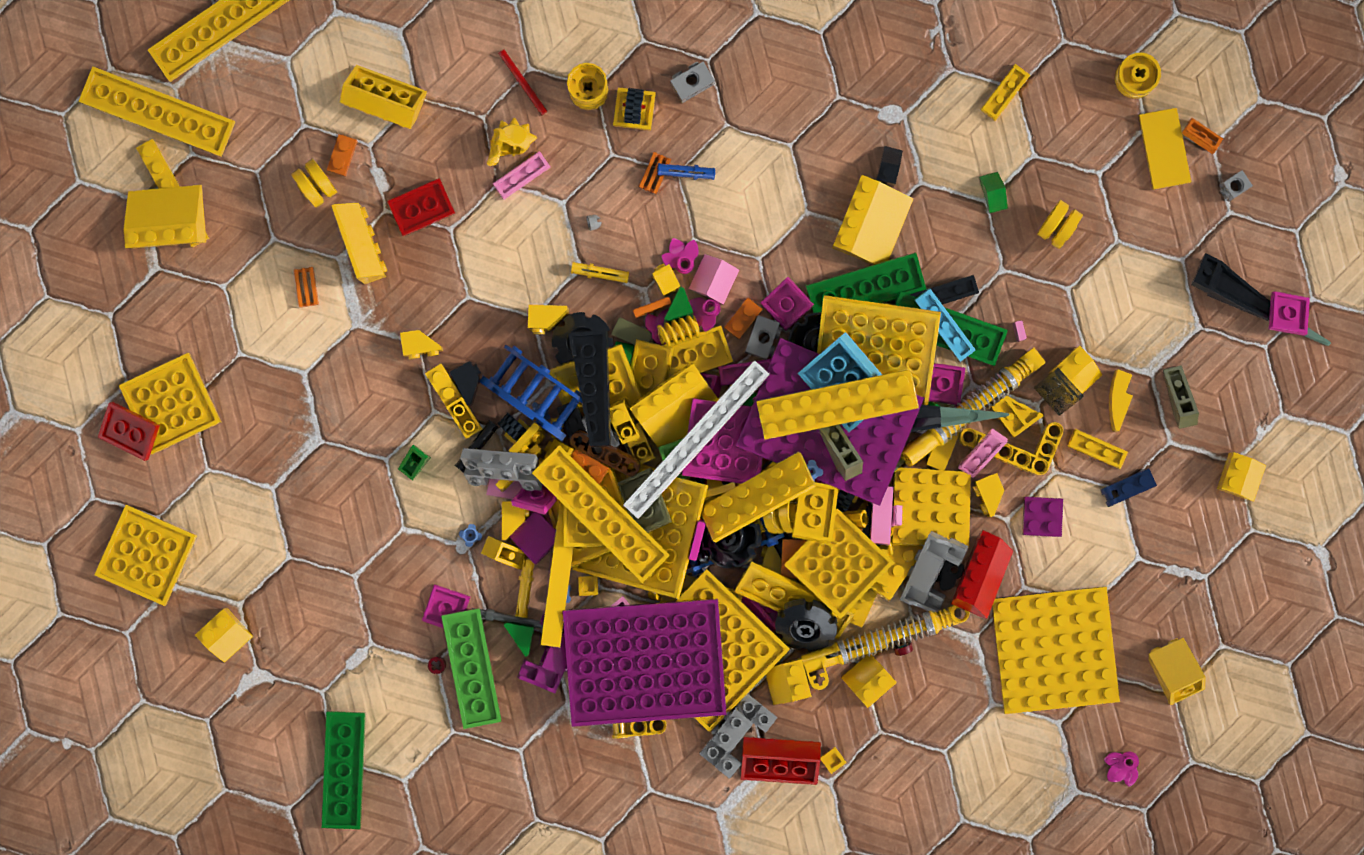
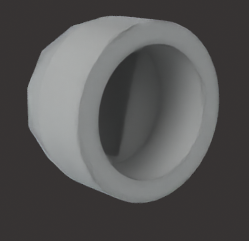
[587,215,602,231]

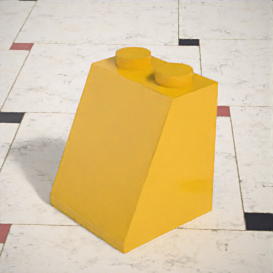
[1149,638,1206,706]

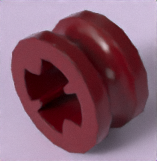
[428,656,446,674]

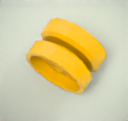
[1115,53,1161,99]
[291,158,338,208]
[1037,200,1083,249]
[763,498,797,534]

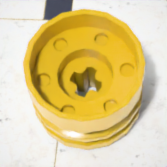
[567,63,609,110]

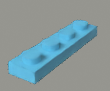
[914,288,975,362]

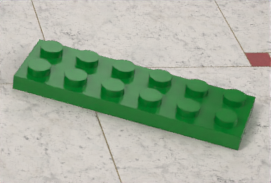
[805,252,926,312]
[895,291,1008,366]
[321,711,366,829]

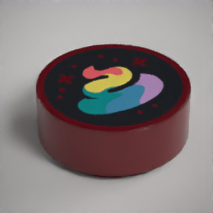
[893,642,913,656]

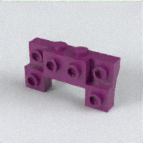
[517,610,567,693]

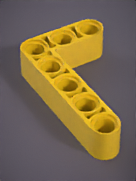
[958,422,1063,476]

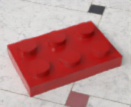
[387,178,456,237]
[98,402,160,461]

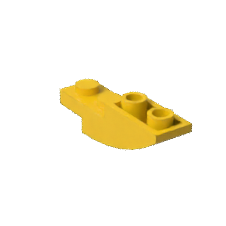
[425,363,482,439]

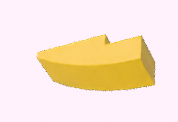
[1109,369,1133,432]

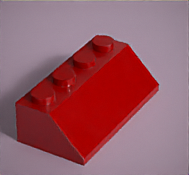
[951,530,1013,619]
[740,737,821,785]

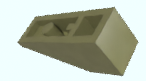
[1163,365,1199,429]
[818,425,863,481]

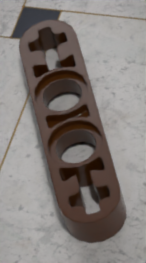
[570,430,640,476]

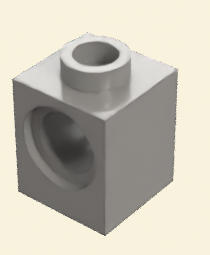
[1219,170,1253,201]

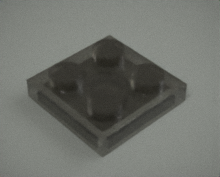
[1034,368,1084,416]

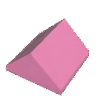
[689,254,739,305]

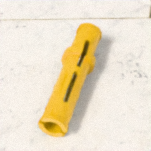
[571,262,629,283]
[515,559,534,618]

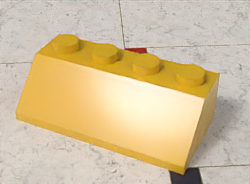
[339,65,427,129]

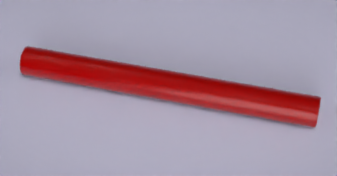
[498,49,548,116]

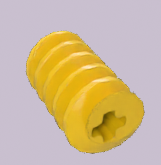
[657,315,700,347]

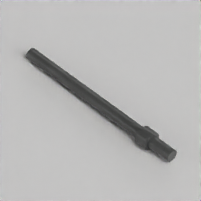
[472,608,543,629]

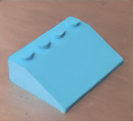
[798,332,882,432]

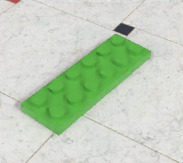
[441,608,502,729]

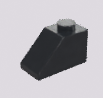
[876,146,903,188]
[450,361,481,407]

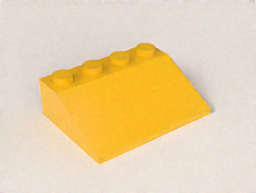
[832,175,913,265]
[124,185,206,249]
[331,203,387,284]
[629,362,719,447]

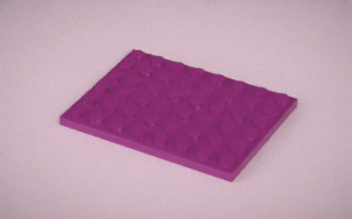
[736,338,924,506]
[563,598,727,727]

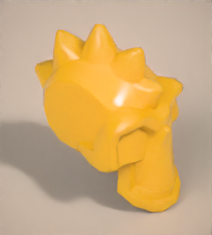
[487,118,537,166]

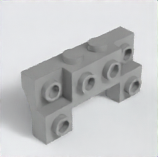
[460,448,543,491]
[900,531,969,613]
[699,693,778,779]

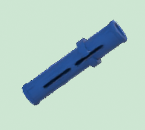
[657,163,715,180]

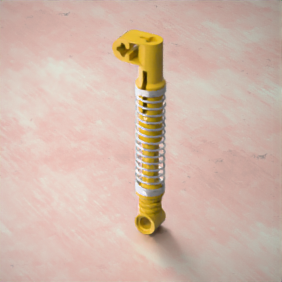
[901,347,1046,468]
[801,605,970,690]

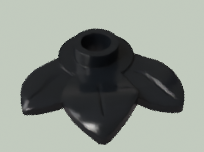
[936,560,964,591]

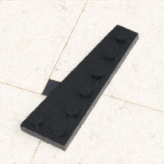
[569,330,611,447]

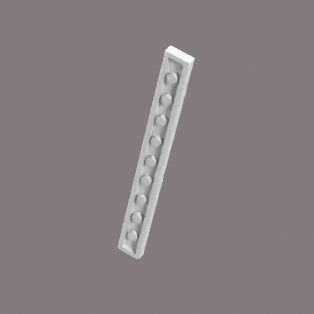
[624,361,770,519]

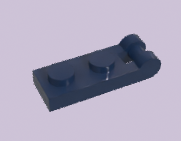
[1100,468,1157,507]

